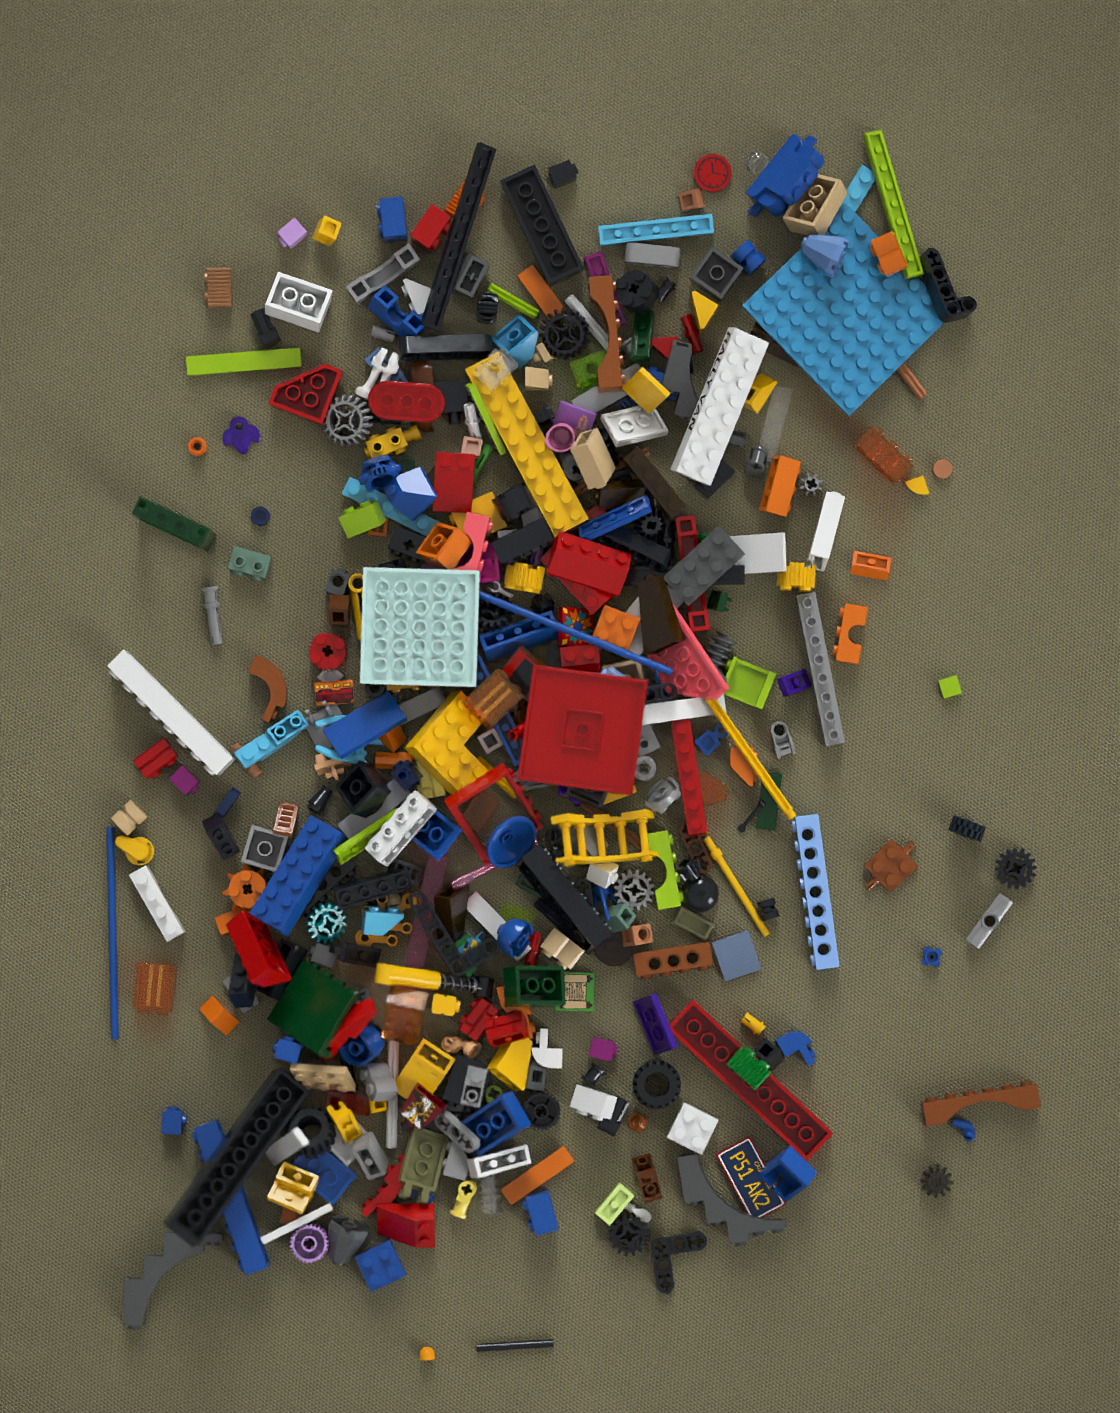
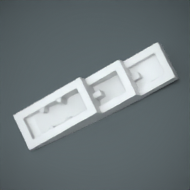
[467,891,532,962]

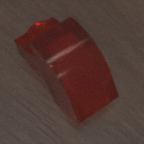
[325,1091,370,1116]

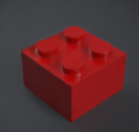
[410,204,452,254]

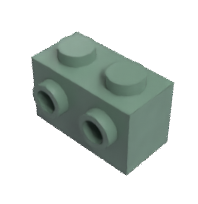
[228,546,273,582]

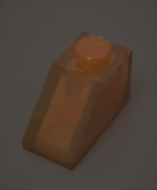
[698,769,729,806]

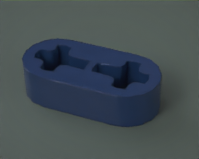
[213,787,241,819]

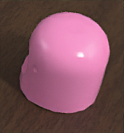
[545,423,576,452]

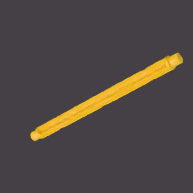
[704,698,796,820]

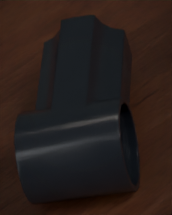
[250,308,281,349]
[597,1095,629,1137]

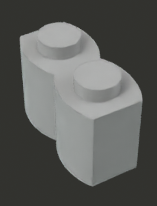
[360,1062,398,1101]

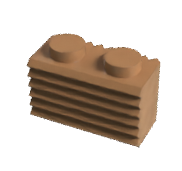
[204,268,232,309]

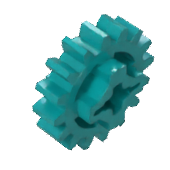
[305,901,347,944]

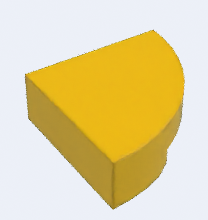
[905,476,929,495]

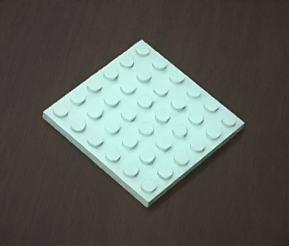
[360,567,480,687]

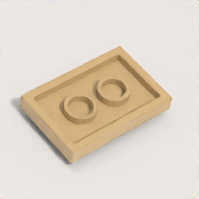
[290,1063,356,1092]

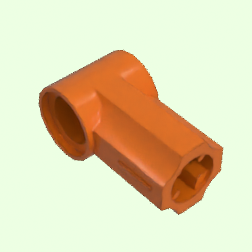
[375,752,413,772]

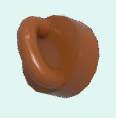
[628,1112,648,1133]

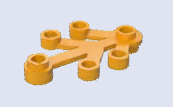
[355,892,417,947]

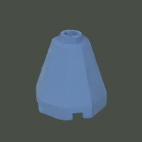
[800,234,850,278]

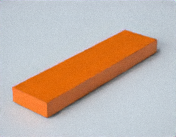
[500,1145,575,1205]

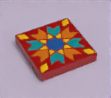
[558,607,594,646]

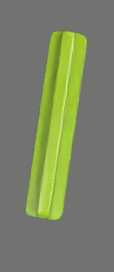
[487,283,539,319]

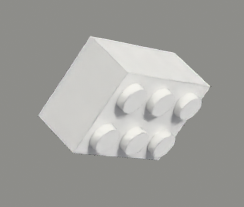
[265,272,332,333]

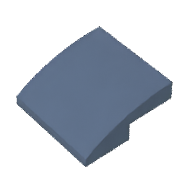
[712,930,761,981]

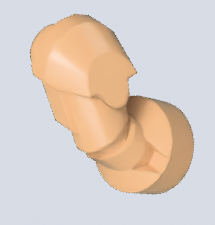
[441,1036,482,1060]

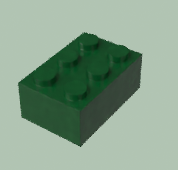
[503,965,566,1007]

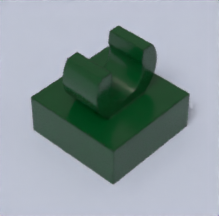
[707,590,732,612]

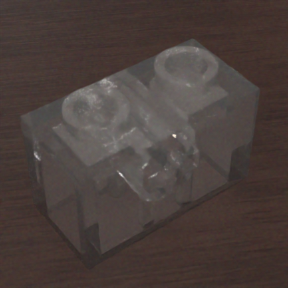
[474,347,518,393]

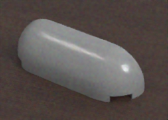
[571,362,641,412]

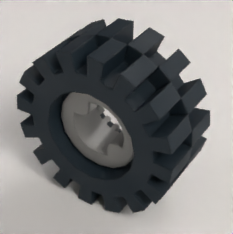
[948,815,986,842]

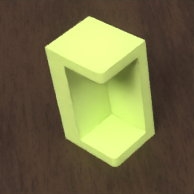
[595,1182,635,1225]

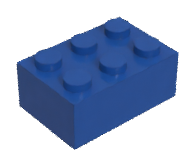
[462,1091,532,1156]

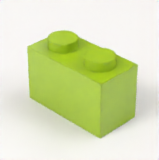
[339,500,386,538]

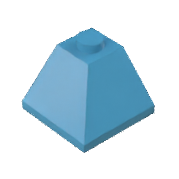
[491,314,538,370]

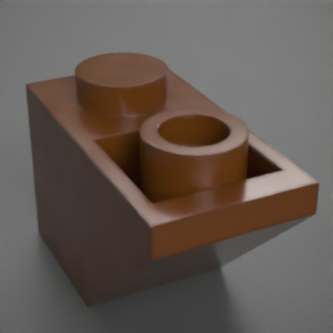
[328,595,351,628]

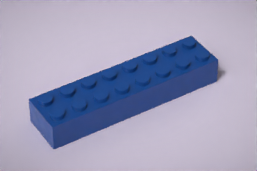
[192,1119,271,1275]

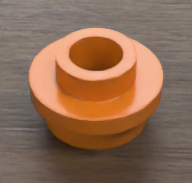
[188,437,207,456]

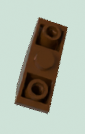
[632,1153,663,1203]

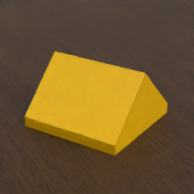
[691,291,718,334]

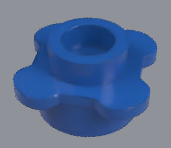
[921,947,942,967]

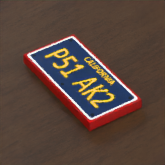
[716,1136,786,1217]

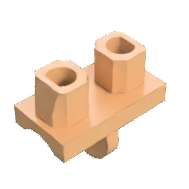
[314,749,351,781]

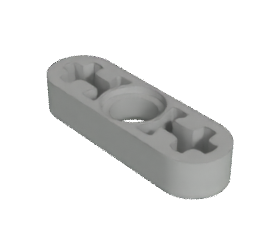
[434,1110,480,1153]

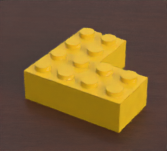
[405,691,489,795]

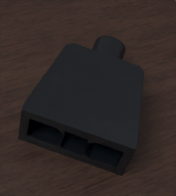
[433,380,469,425]

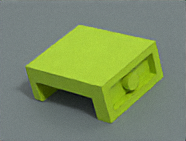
[724,657,777,710]

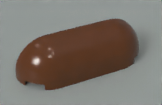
[407,358,435,433]

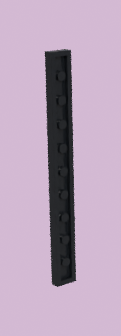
[420,142,497,331]

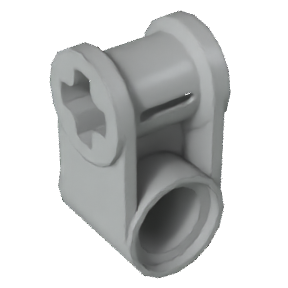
[770,721,796,759]

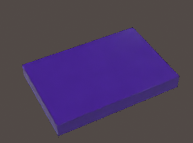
[633,993,678,1055]

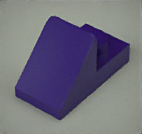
[776,669,812,697]

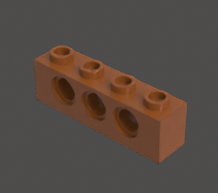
[633,941,713,980]

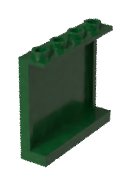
[267,960,364,1059]

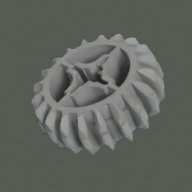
[323,395,373,446]

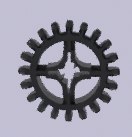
[539,308,591,360]

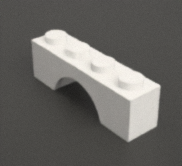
[129,865,186,942]

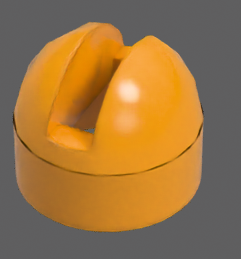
[419,1346,435,1360]

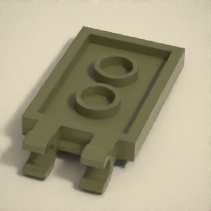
[398,1125,449,1204]

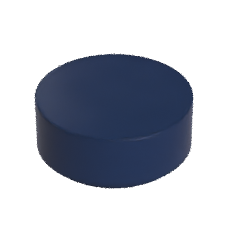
[251,507,270,526]

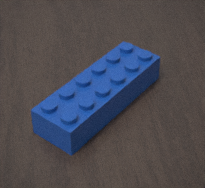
[249,815,348,937]

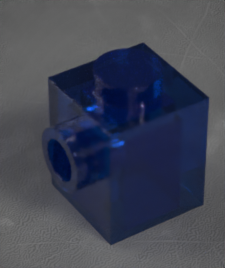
[390,760,424,791]

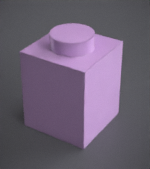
[277,217,308,249]

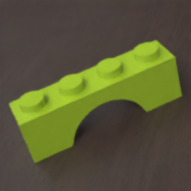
[647,830,683,910]

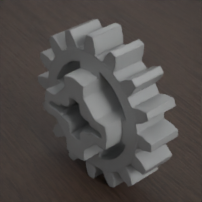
[613,870,655,911]

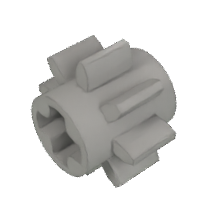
[799,473,823,496]

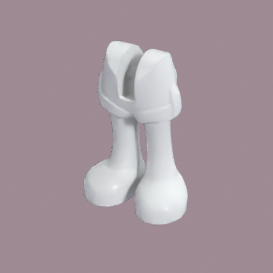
[355,348,399,399]

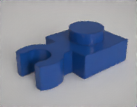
[694,723,728,756]

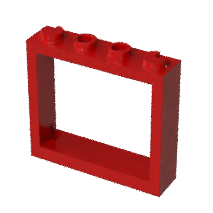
[444,763,543,864]

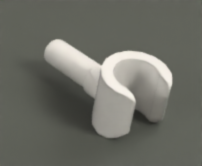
[486,581,513,598]

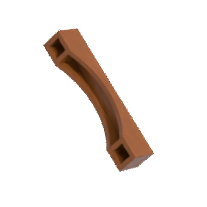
[588,275,625,393]
[921,1081,1041,1126]

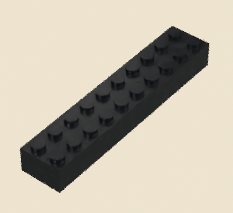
[163,1068,310,1247]

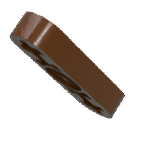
[679,821,712,874]

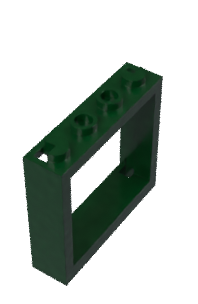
[132,496,216,551]

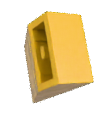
[395,1038,456,1100]

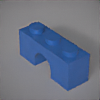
[367,285,425,337]

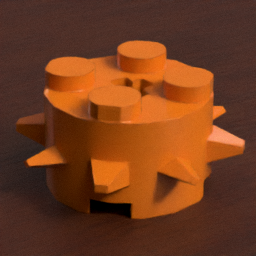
[222,863,268,913]

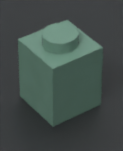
[601,902,636,933]

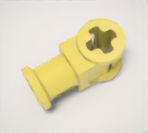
[450,1179,477,1219]

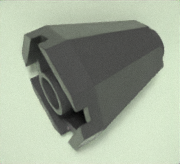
[328,1216,369,1266]

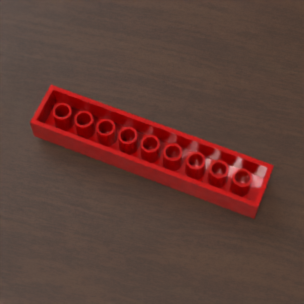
[669,999,833,1161]

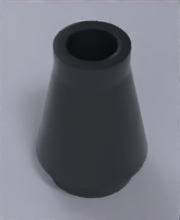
[307,785,333,815]

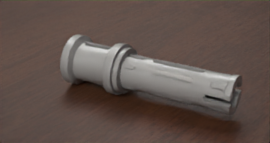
[201,586,223,645]

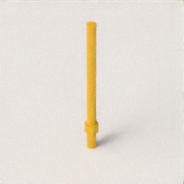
[703,836,770,937]

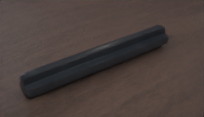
[533,898,590,955]

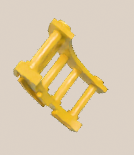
[551,809,659,867]

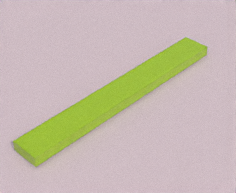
[862,130,924,279]

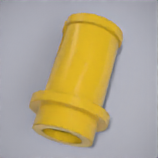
[741,1012,766,1035]

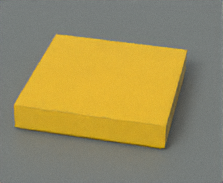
[622,367,670,414]

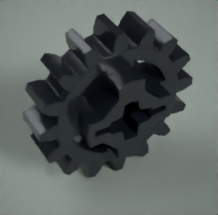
[478,593,515,632]
[994,848,1037,889]
[608,1214,650,1256]

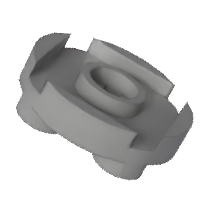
[645,777,682,814]

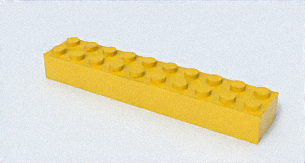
[465,352,589,537]

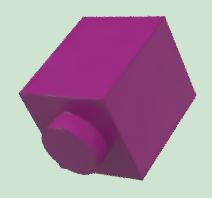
[169,765,200,795]
[588,1036,618,1062]

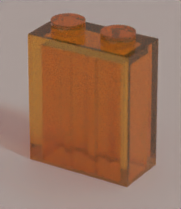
[462,668,524,730]
[133,962,177,1015]

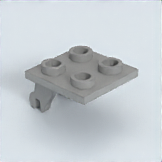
[305,700,343,749]

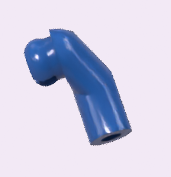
[951,1117,976,1142]

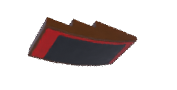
[497,646,547,702]

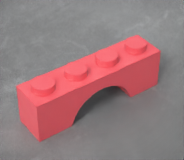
[454,512,493,583]

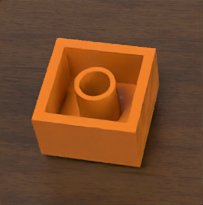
[416,522,472,570]
[593,605,640,651]

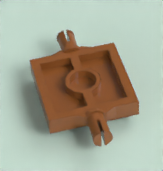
[863,839,918,893]

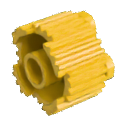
[504,562,545,594]
[776,562,816,592]

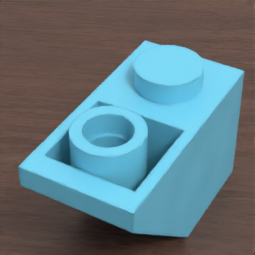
[361,905,404,936]

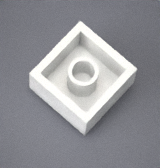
[667,1102,719,1155]

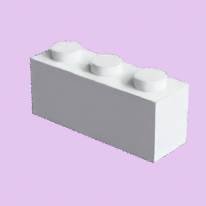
[466,1144,531,1178]

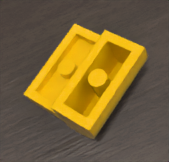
[267,1162,319,1215]

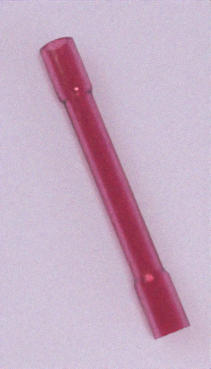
[450,840,538,890]

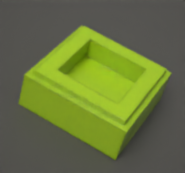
[938,675,962,699]

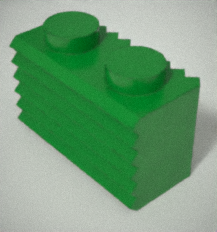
[726,1046,771,1090]

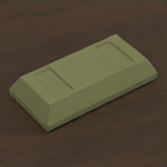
[672,906,715,941]

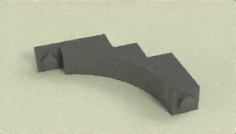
[123,1232,224,1329]

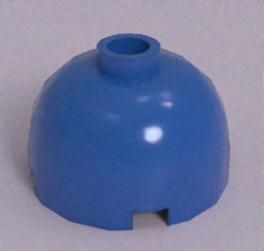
[497,919,533,958]

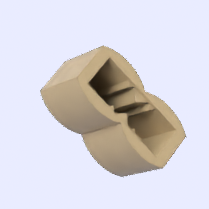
[540,928,585,970]

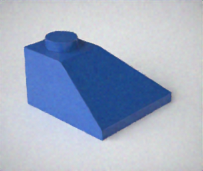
[383,467,438,521]

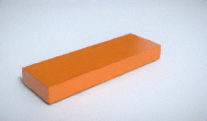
[517,264,566,321]

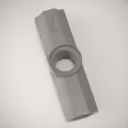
[965,893,1013,949]

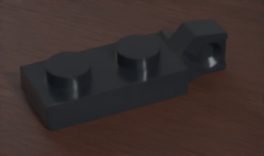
[328,942,381,968]

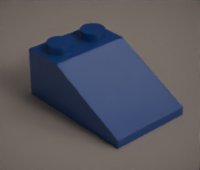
[411,809,462,861]

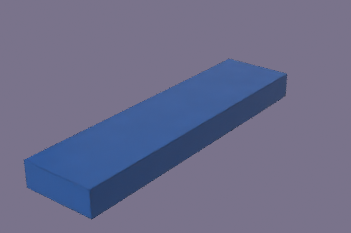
[578,495,652,541]

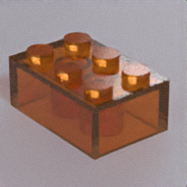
[854,426,914,486]
[381,985,429,1046]

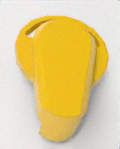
[115,835,154,866]

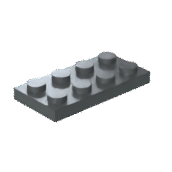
[664,526,745,606]

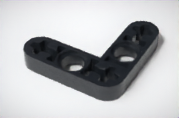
[652,1232,707,1294]

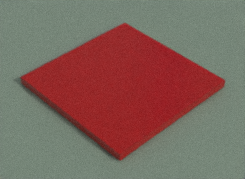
[517,665,648,795]

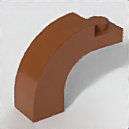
[248,655,288,723]

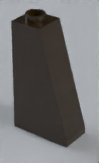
[638,574,685,655]

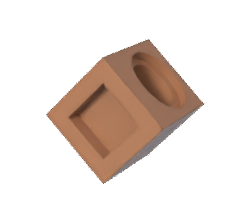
[621,923,653,947]

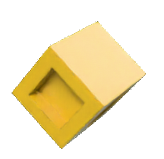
[312,215,342,246]

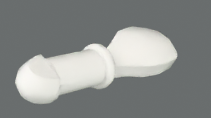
[625,1202,652,1222]

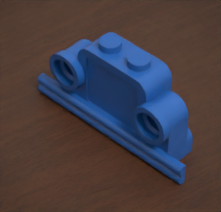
[746,134,824,218]

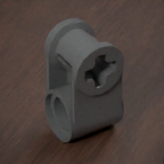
[744,446,769,478]

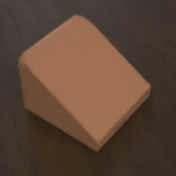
[678,189,704,212]

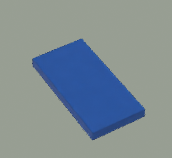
[323,691,407,760]

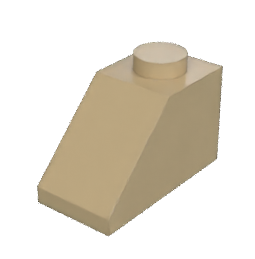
[525,367,553,391]

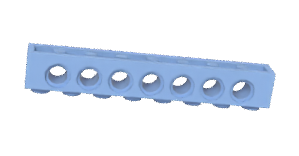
[791,814,840,970]

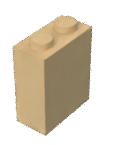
[570,428,616,489]

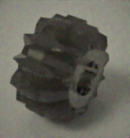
[920,1164,953,1198]

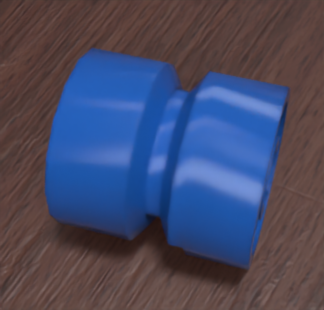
[731,240,767,276]

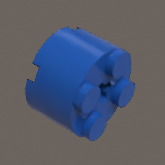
[339,1022,385,1067]

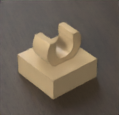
[533,342,557,363]

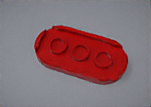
[368,381,445,422]

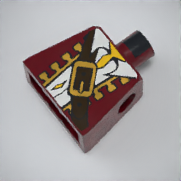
[400,1082,446,1131]

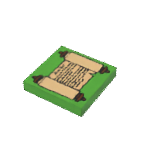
[555,972,594,1011]

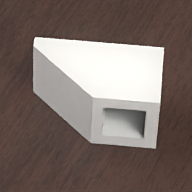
[401,279,431,316]

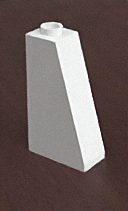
[805,491,845,572]

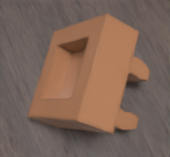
[461,436,483,459]

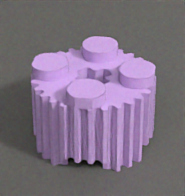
[290,1223,329,1263]

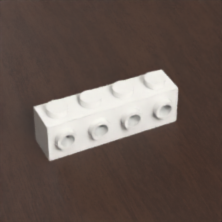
[365,790,437,867]

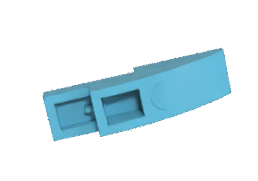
[234,710,309,769]

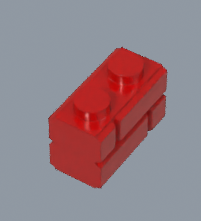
[133,737,178,780]
[458,997,500,1042]
[484,1010,529,1048]

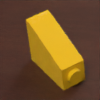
[487,1038,533,1091]

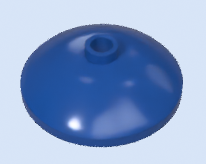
[486,816,536,868]

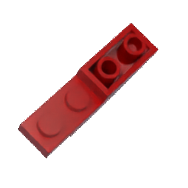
[321,998,377,1062]
[361,1151,405,1217]

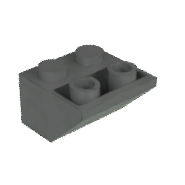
[452,252,490,301]

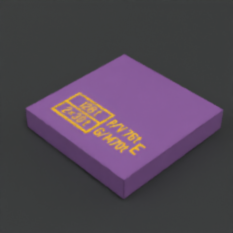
[552,400,597,441]

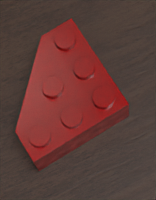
[268,364,344,426]

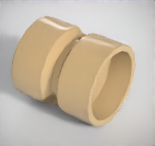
[111,799,148,835]

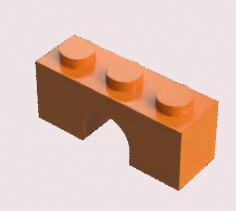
[832,603,868,665]

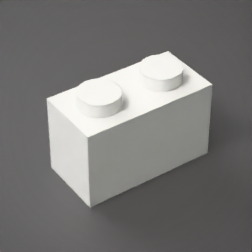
[570,1085,617,1121]

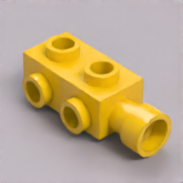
[364,425,422,459]

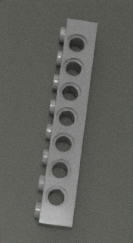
[795,592,845,747]

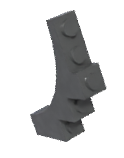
[661,340,746,447]
[678,1153,787,1246]

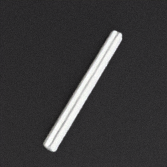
[386,1034,399,1149]

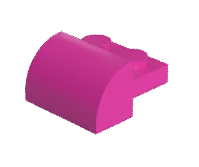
[459,543,502,584]

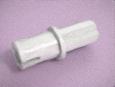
[463,402,482,438]

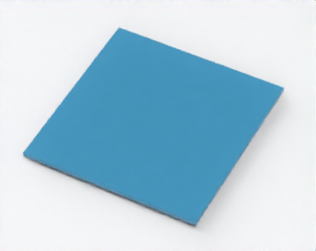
[742,205,950,417]

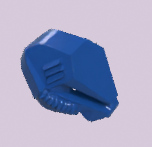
[358,455,402,491]

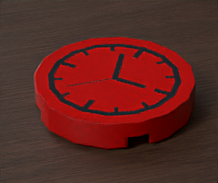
[694,154,732,192]

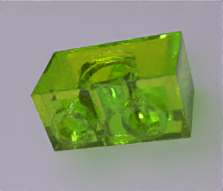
[569,350,606,388]

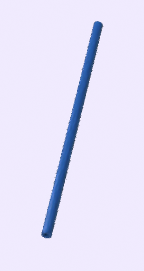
[479,590,673,676]
[106,827,119,1039]

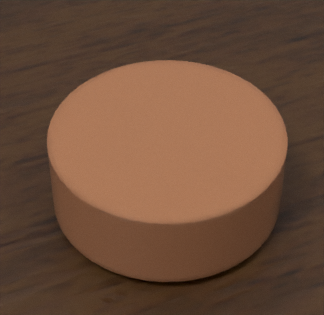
[933,459,952,479]

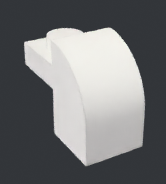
[532,1028,563,1068]

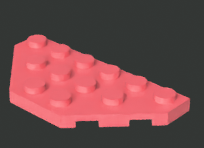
[647,602,729,700]

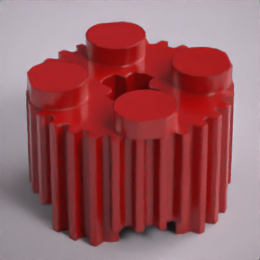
[308,632,348,673]

